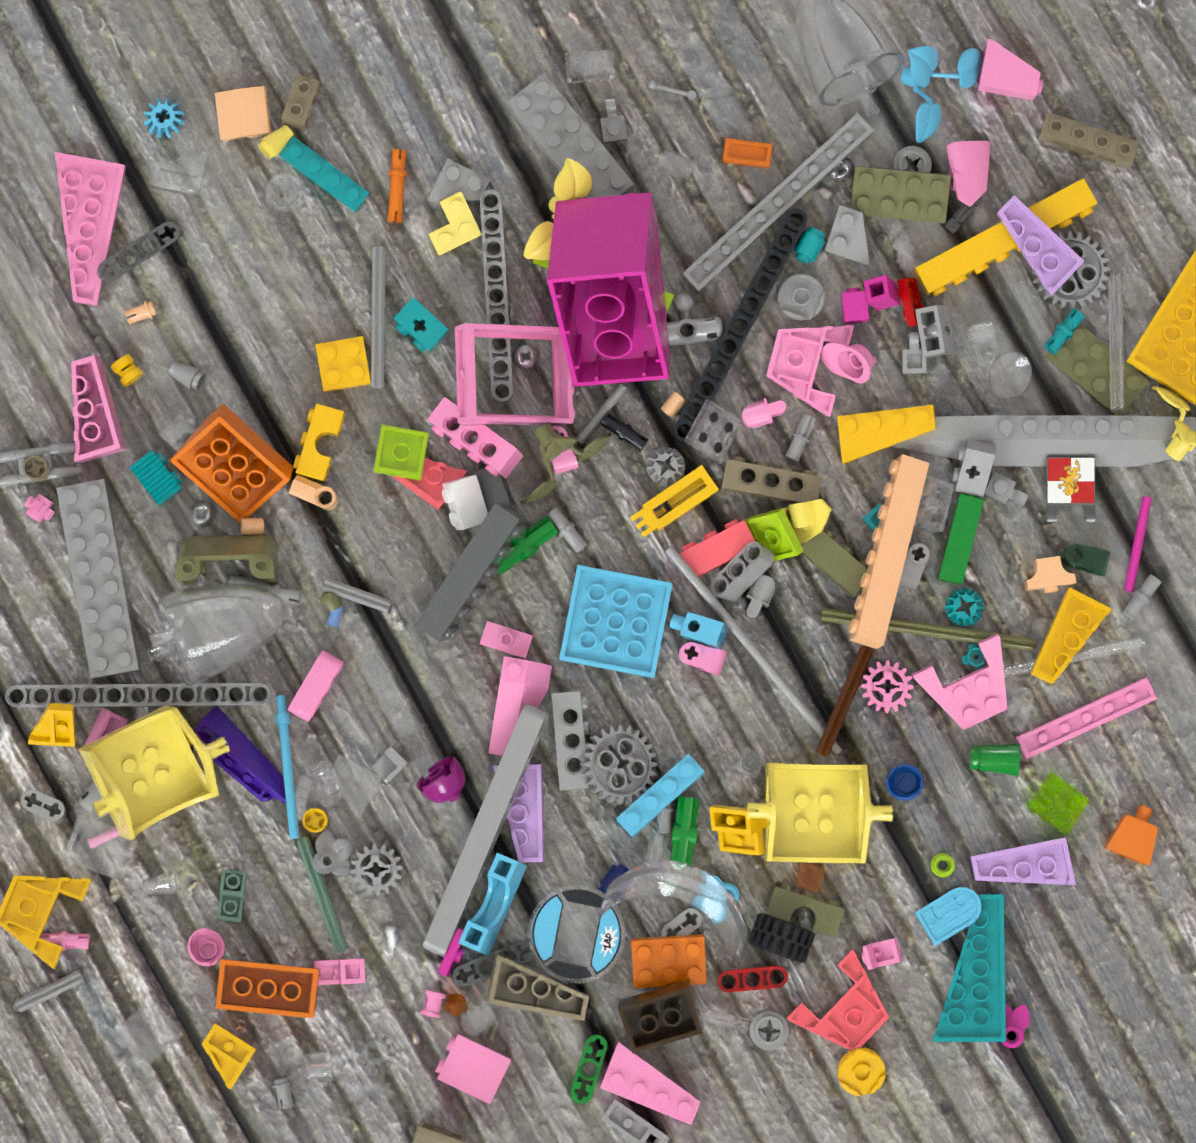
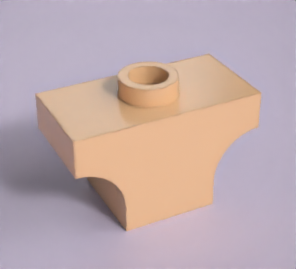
[1024,556,1076,593]

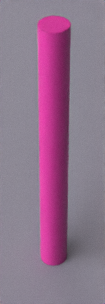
[1124,496,1152,592]

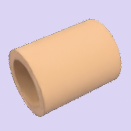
[660,391,687,419]
[240,518,264,535]

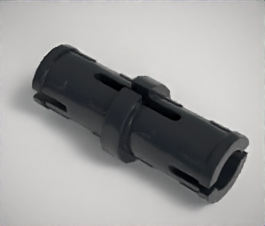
[600,413,649,452]

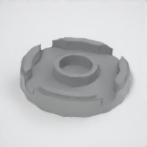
[777,273,825,322]

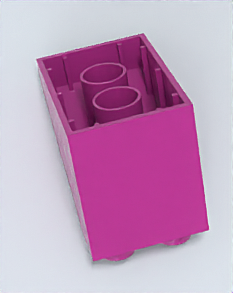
[547,192,670,387]

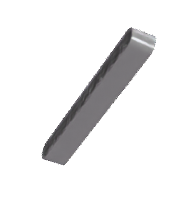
[480,189,513,405]

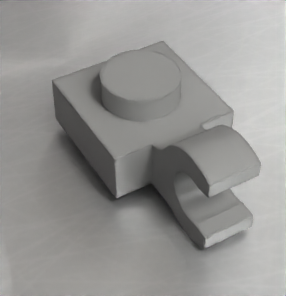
[600,99,627,143]
[901,332,927,374]
[984,472,1029,506]

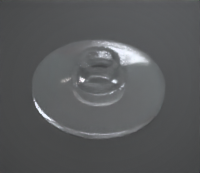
[988,351,1032,399]

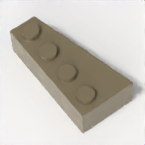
[486,952,589,1021]

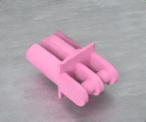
[741,398,786,428]

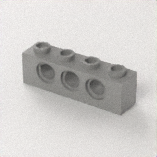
[551,691,589,791]

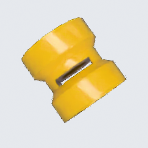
[110,354,144,387]
[302,808,328,833]

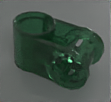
[1061,544,1111,576]

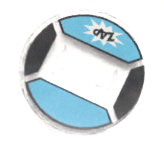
[526,885,625,984]

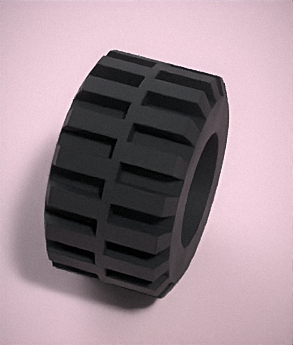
[748,913,815,963]

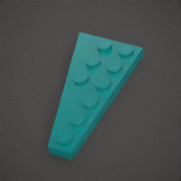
[932,894,1006,1042]

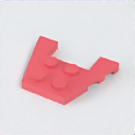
[786,949,889,1050]

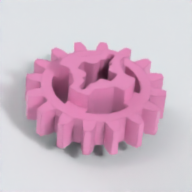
[860,660,914,713]

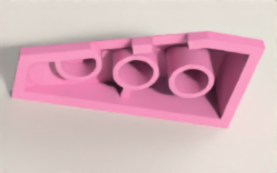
[488,656,552,756]

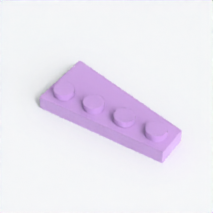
[493,764,544,863]

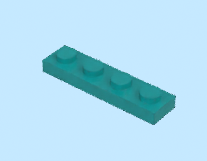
[279,136,370,213]

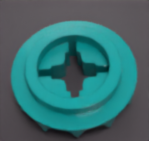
[945,588,984,626]

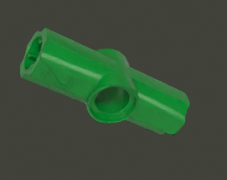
[498,516,559,575]
[670,796,699,871]

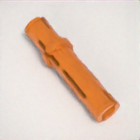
[387,149,407,223]

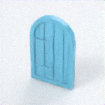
[915,887,982,946]

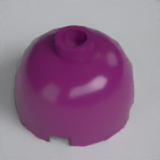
[416,756,466,803]

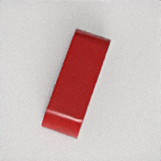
[717,965,788,993]

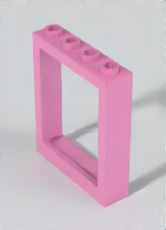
[455,323,575,426]

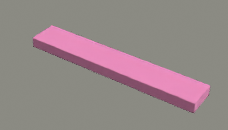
[1015,677,1157,760]

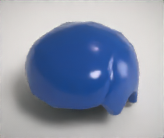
[886,764,924,801]

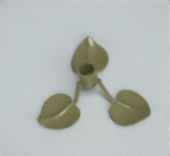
[520,422,612,505]

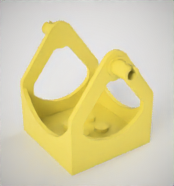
[78,705,230,841]
[747,763,893,864]

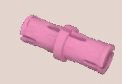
[40,931,90,950]

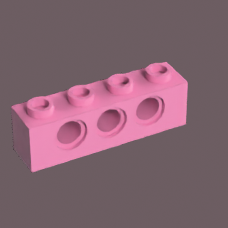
[427,397,523,479]

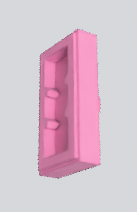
[480,621,533,659]

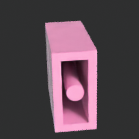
[435,1034,511,1104]

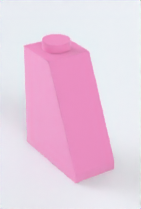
[977,39,1043,101]

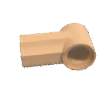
[289,474,339,510]

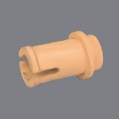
[124,300,157,325]

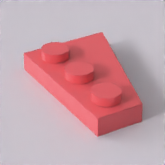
[390,458,468,511]

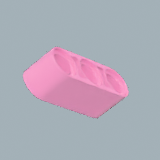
[287,650,344,723]

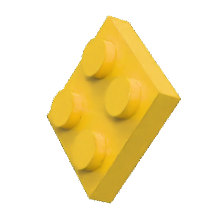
[315,336,371,392]

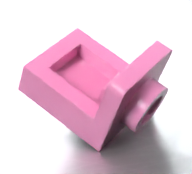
[862,937,903,970]

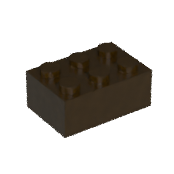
[618,980,704,1054]

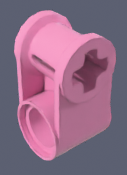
[551,426,579,475]
[679,642,727,676]

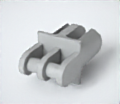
[746,575,775,620]

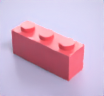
[680,519,755,577]

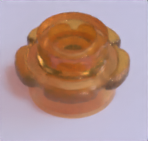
[444,994,468,1016]

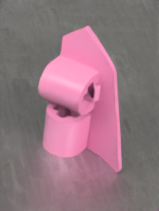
[946,141,990,207]

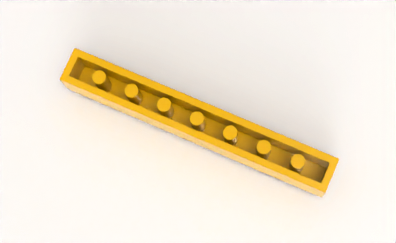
[913,178,1097,297]

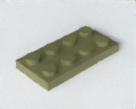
[850,165,951,223]
[1044,323,1149,416]

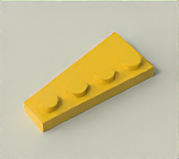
[837,405,936,465]
[1030,587,1112,684]

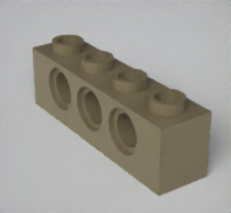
[1037,112,1139,170]
[721,456,822,504]

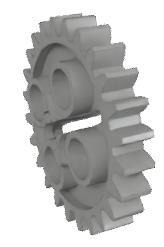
[1031,232,1110,310]
[580,725,658,804]

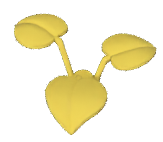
[523,158,592,260]
[1151,386,1196,461]

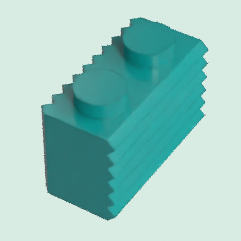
[129,450,183,507]

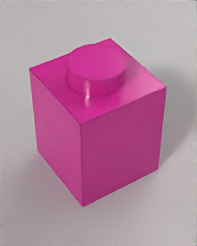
[864,275,900,311]
[841,288,869,325]

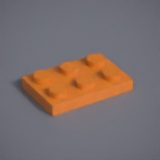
[631,934,707,988]

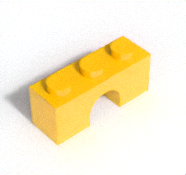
[293,403,346,483]

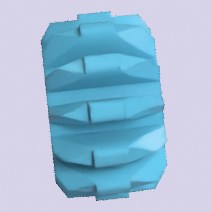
[144,98,184,139]

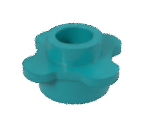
[962,643,986,671]

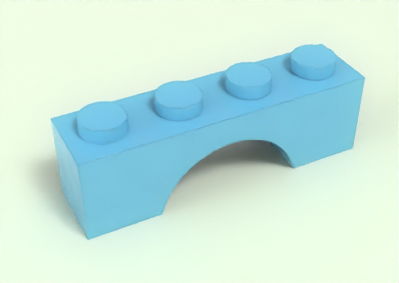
[616,754,705,838]
[459,853,527,956]

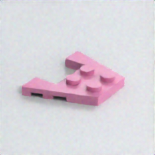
[766,325,854,417]
[912,633,1008,730]

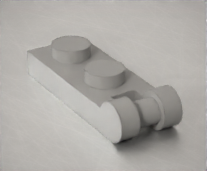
[601,1099,671,1143]

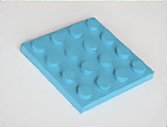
[559,565,673,678]

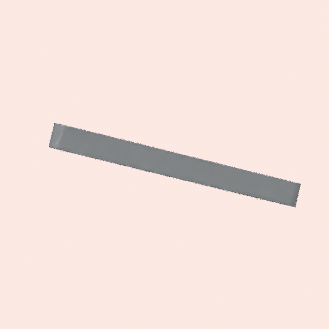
[5,683,273,708]
[423,703,549,957]

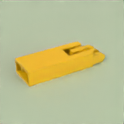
[630,465,719,538]

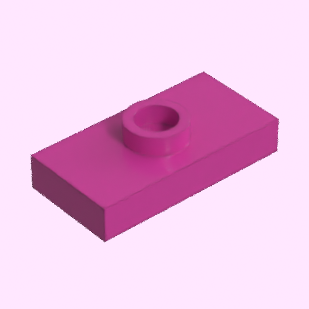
[438,928,465,977]

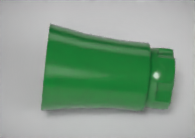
[970,743,1020,777]

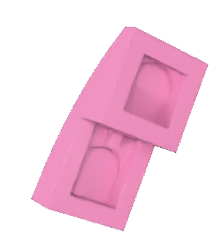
[313,958,365,985]

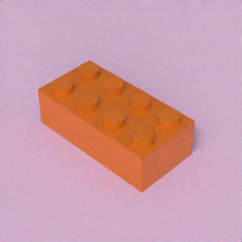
[215,959,321,1018]

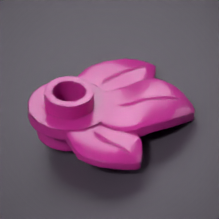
[1002,1004,1030,1048]

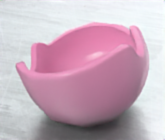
[187,928,225,967]

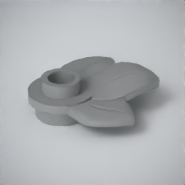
[313,829,353,876]

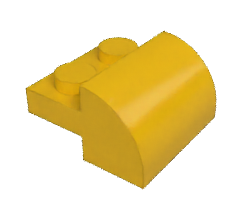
[709,805,768,856]

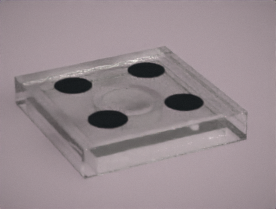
[684,399,743,464]

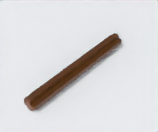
[816,645,873,757]

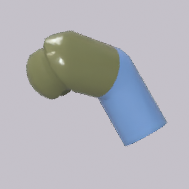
[320,592,343,628]

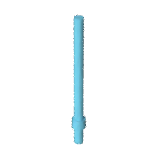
[275,695,299,839]

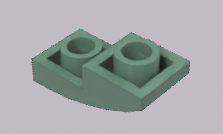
[217,869,247,923]

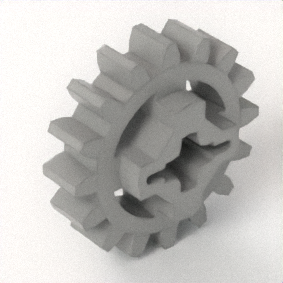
[350,843,403,896]

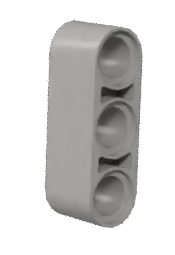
[710,542,774,603]

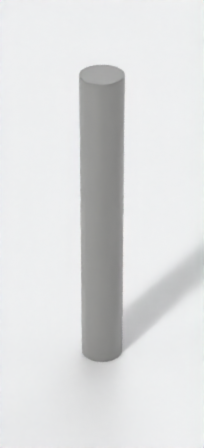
[576,383,627,445]

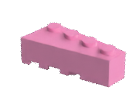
[71,355,127,463]

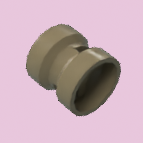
[23,455,50,482]

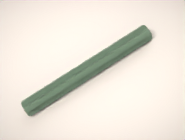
[297,837,347,953]

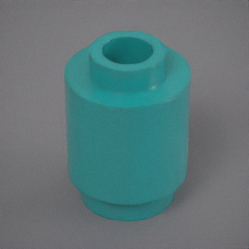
[793,227,826,264]

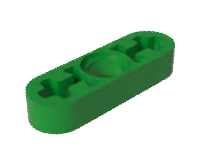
[570,1034,607,1104]

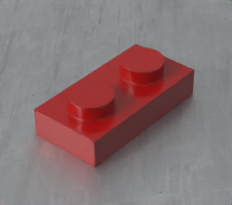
[897,278,923,327]

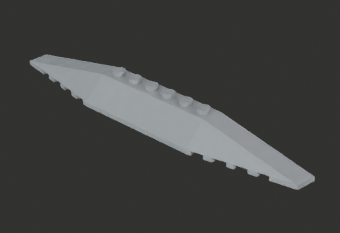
[892,415,1196,467]

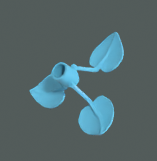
[901,46,983,143]

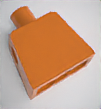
[1103,805,1158,866]

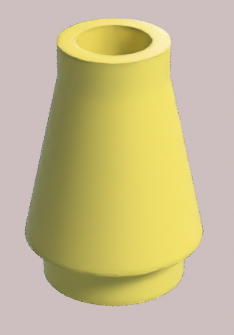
[258,125,294,159]

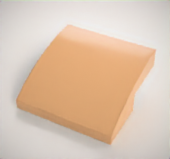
[215,86,271,141]

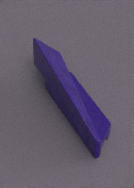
[194,706,296,803]

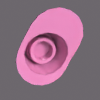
[821,342,876,383]

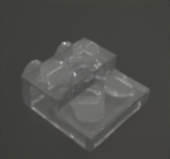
[114,998,184,1068]

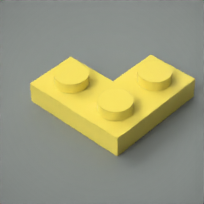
[428,191,482,256]

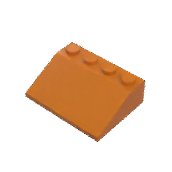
[170,403,293,523]

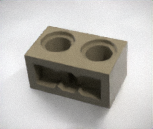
[281,74,321,132]

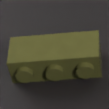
[801,528,868,598]

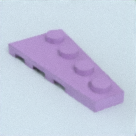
[997,195,1084,297]
[970,837,1076,885]

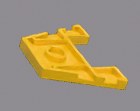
[0,875,92,969]

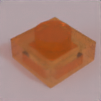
[796,863,826,892]

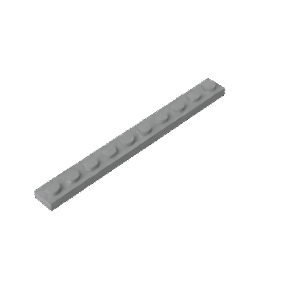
[682,113,874,292]

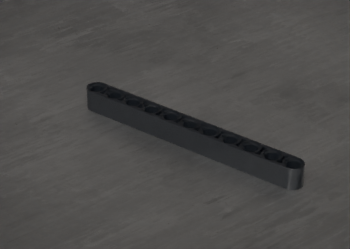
[673,209,807,444]

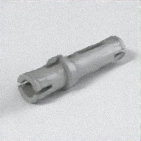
[228,574,302,606]

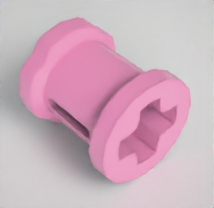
[420,990,446,1019]

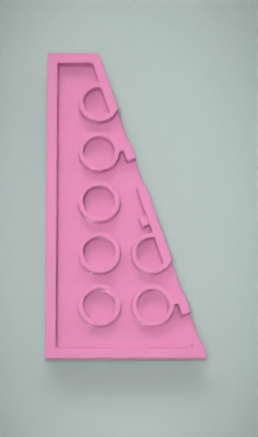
[54,152,126,307]

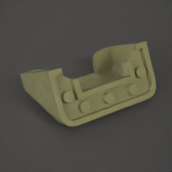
[176,534,279,586]

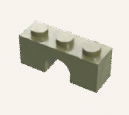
[765,883,845,937]

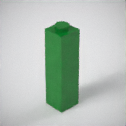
[937,493,984,585]

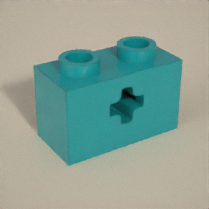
[394,297,449,353]

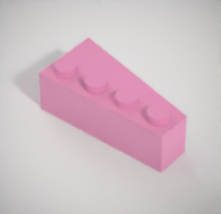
[600,1041,700,1125]

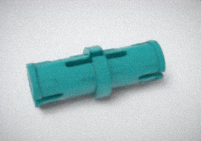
[1044,308,1085,355]

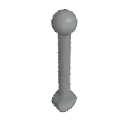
[648,80,697,100]

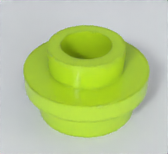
[931,853,955,877]

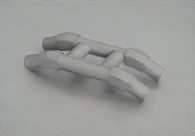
[0,443,81,488]

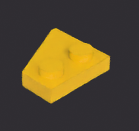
[28,703,76,747]
[202,1023,257,1090]

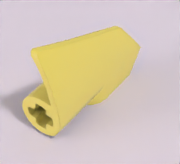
[769,499,832,544]

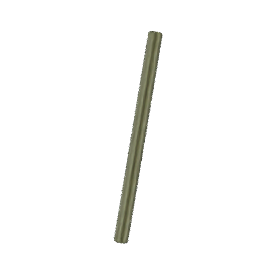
[821,608,1036,652]

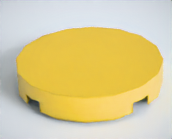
[837,1048,886,1096]

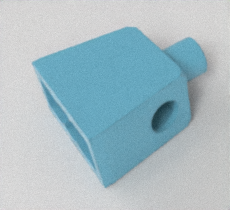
[670,612,728,650]

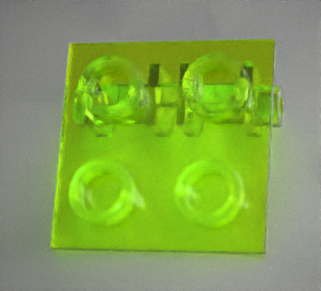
[1027,772,1090,836]

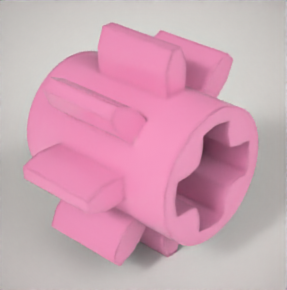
[24,493,55,523]

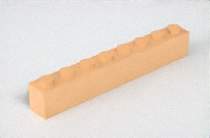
[849,454,929,649]

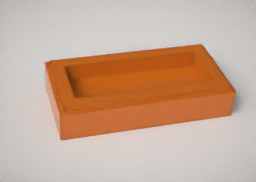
[722,138,773,169]

